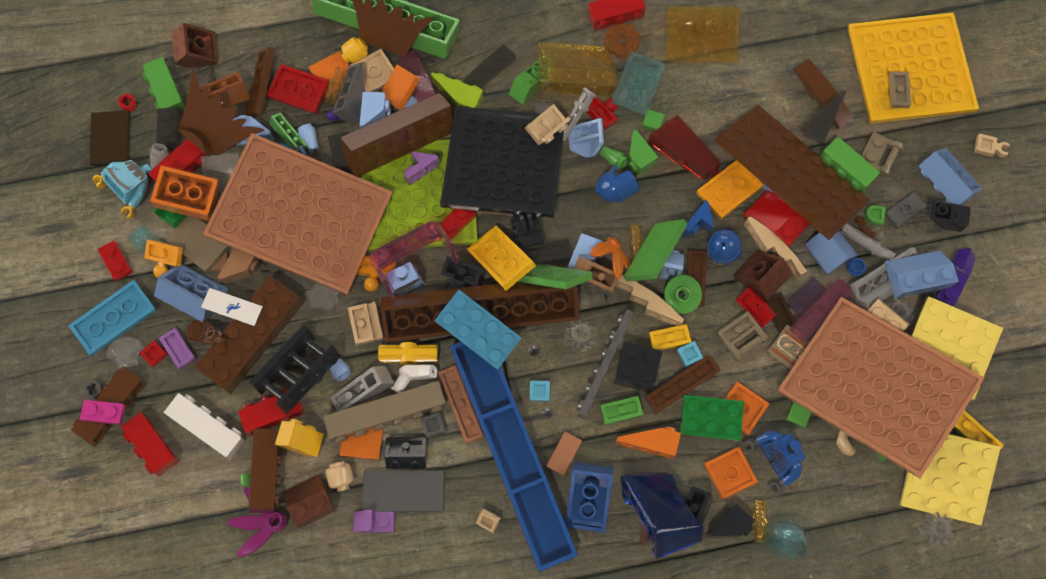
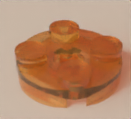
[604,23,640,59]

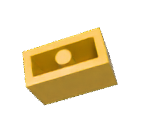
[275,419,324,457]

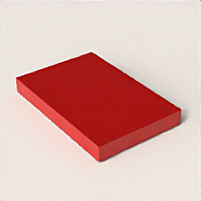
[267,64,331,115]

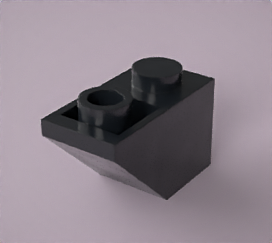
[930,201,971,232]

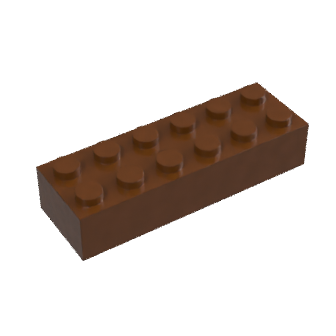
[341,93,453,177]
[195,276,304,395]

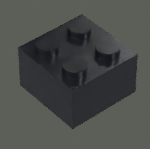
[614,341,663,393]

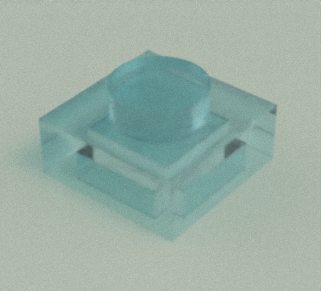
[127,225,155,252]

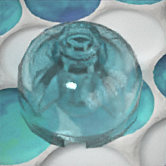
[765,520,808,558]

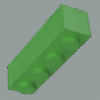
[269,113,307,151]

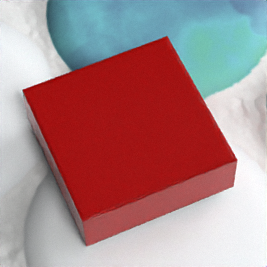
[139,340,168,368]

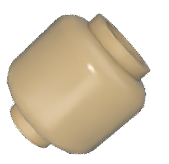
[325,460,354,492]

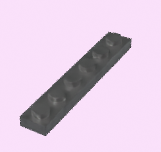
[576,309,634,420]

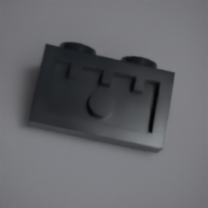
[385,437,427,470]

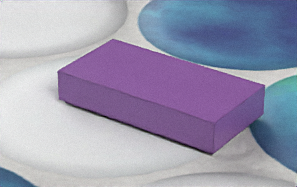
[159,327,197,370]

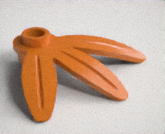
[590,237,638,282]

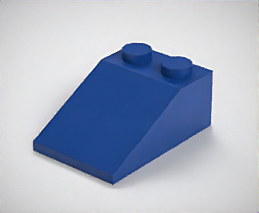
[565,462,614,533]

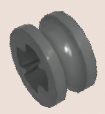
[83,381,103,400]

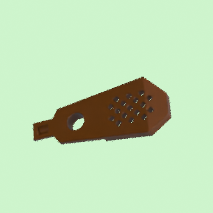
[187,320,226,345]

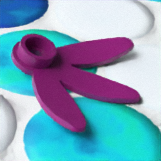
[228,486,287,558]

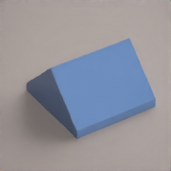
[804,231,858,275]

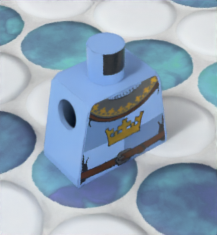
[384,262,425,296]

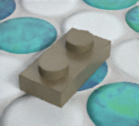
[888,72,911,108]

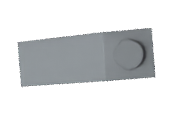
[330,366,394,412]

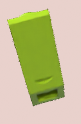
[431,72,483,108]

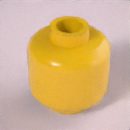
[341,37,368,64]

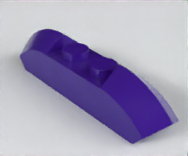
[934,248,976,307]

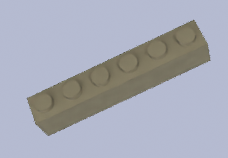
[323,381,446,444]

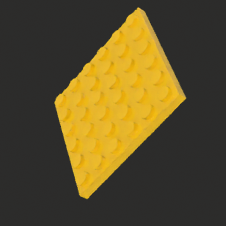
[847,13,979,124]

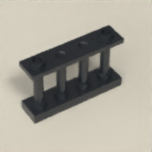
[249,325,341,415]

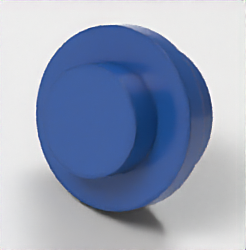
[847,258,866,277]

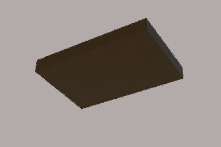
[89,110,130,166]

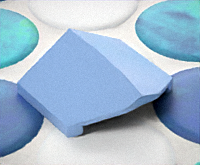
[568,118,604,158]

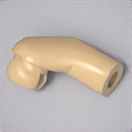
[836,430,856,456]

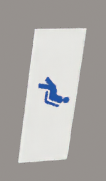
[201,288,263,326]

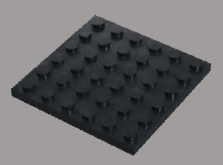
[440,106,565,218]

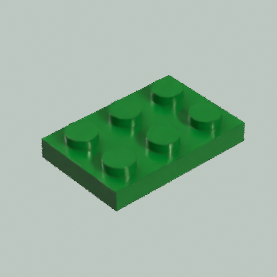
[681,395,744,441]

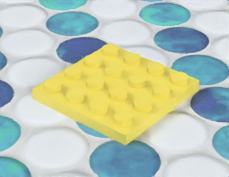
[911,296,1003,400]
[899,434,1001,525]

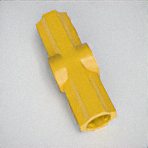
[378,342,438,365]

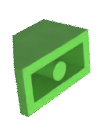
[628,130,658,176]

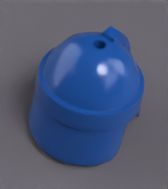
[595,165,639,203]
[706,230,743,267]

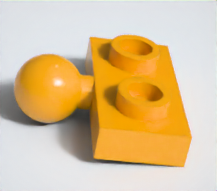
[144,239,183,278]
[357,255,396,292]

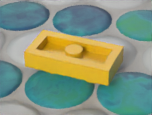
[649,324,692,351]

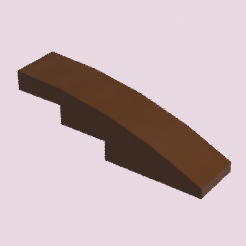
[794,59,854,129]

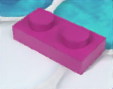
[80,400,126,425]

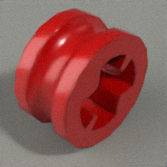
[118,94,137,112]

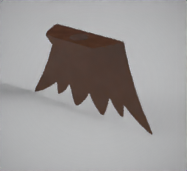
[352,0,434,57]
[178,69,265,156]

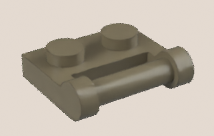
[861,131,903,177]
[716,311,769,362]

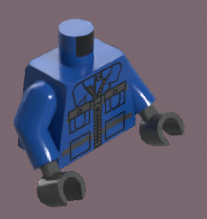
[743,430,805,495]

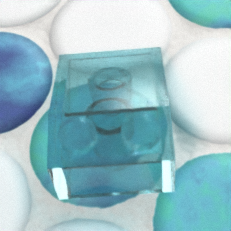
[611,51,666,115]

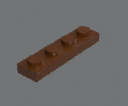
[245,47,275,118]
[645,355,721,414]

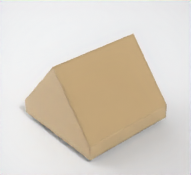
[476,508,502,533]

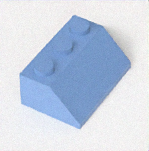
[919,148,983,205]
[884,251,959,299]
[154,263,229,322]

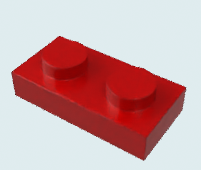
[436,209,476,242]
[97,240,133,282]
[736,286,777,328]

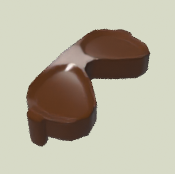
[854,217,876,239]

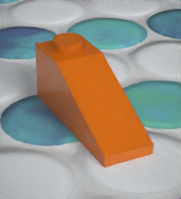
[615,427,681,459]

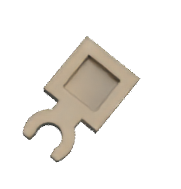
[974,133,1010,158]

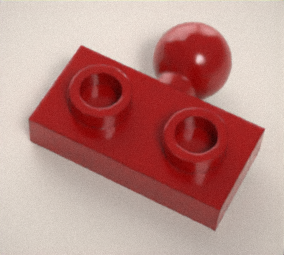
[584,97,618,131]

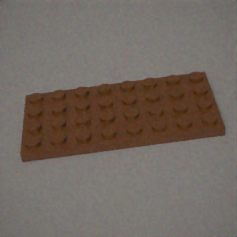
[715,105,870,240]

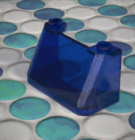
[621,472,704,559]

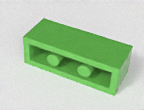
[142,57,185,118]
[820,137,881,193]

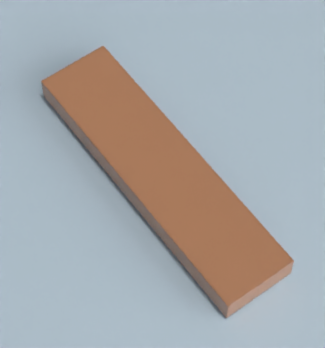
[438,365,484,445]

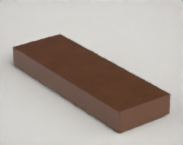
[686,250,707,307]

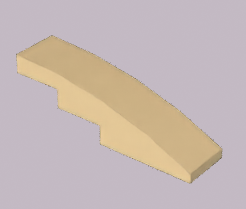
[744,217,807,280]
[615,275,684,326]

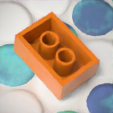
[150,166,220,221]

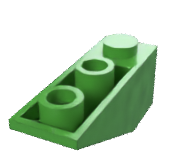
[509,56,557,104]

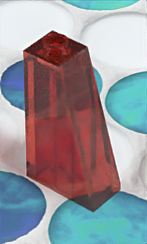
[648,115,721,181]

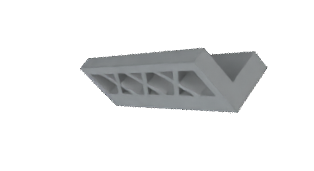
[851,247,917,310]

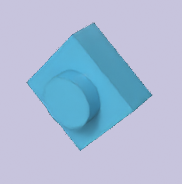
[677,341,703,368]
[530,381,550,402]

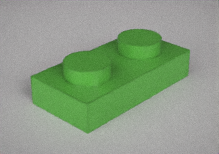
[600,396,644,425]

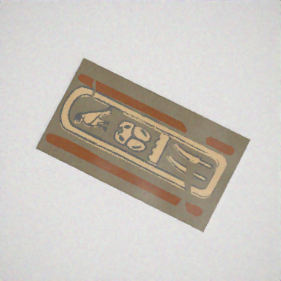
[767,325,810,370]

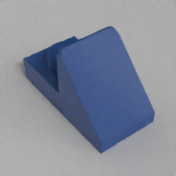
[682,200,713,239]

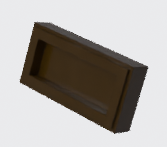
[764,293,798,335]

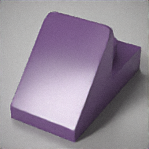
[403,152,440,186]
[353,510,395,533]

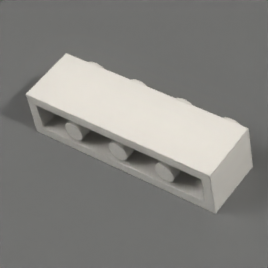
[163,393,245,461]

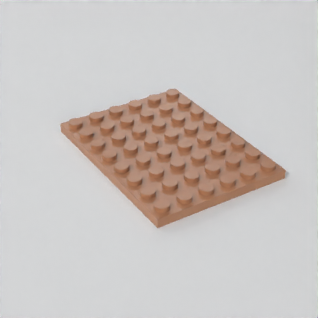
[203,133,393,295]
[778,297,984,479]

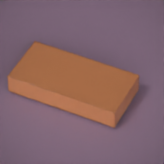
[546,432,582,477]

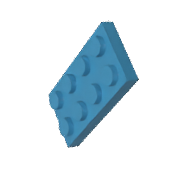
[68,280,157,357]
[435,290,522,370]

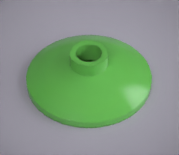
[664,275,702,314]

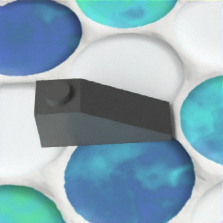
[332,63,364,124]

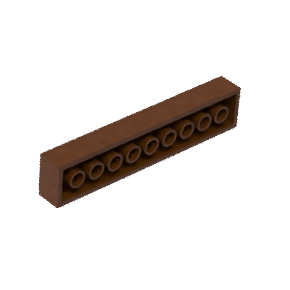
[380,282,579,342]

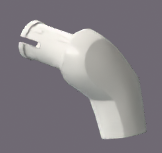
[391,364,437,393]

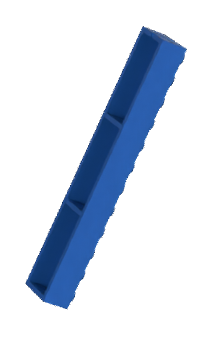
[450,342,578,573]

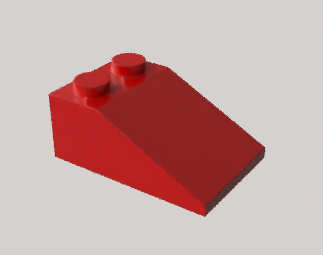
[742,190,811,248]

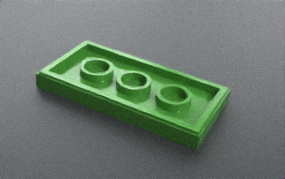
[623,219,687,282]
[517,263,593,289]

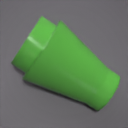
[600,146,628,170]

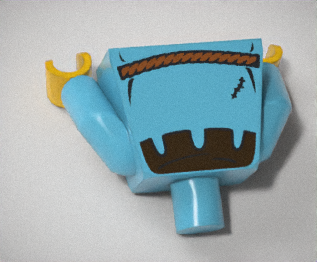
[93,160,152,219]

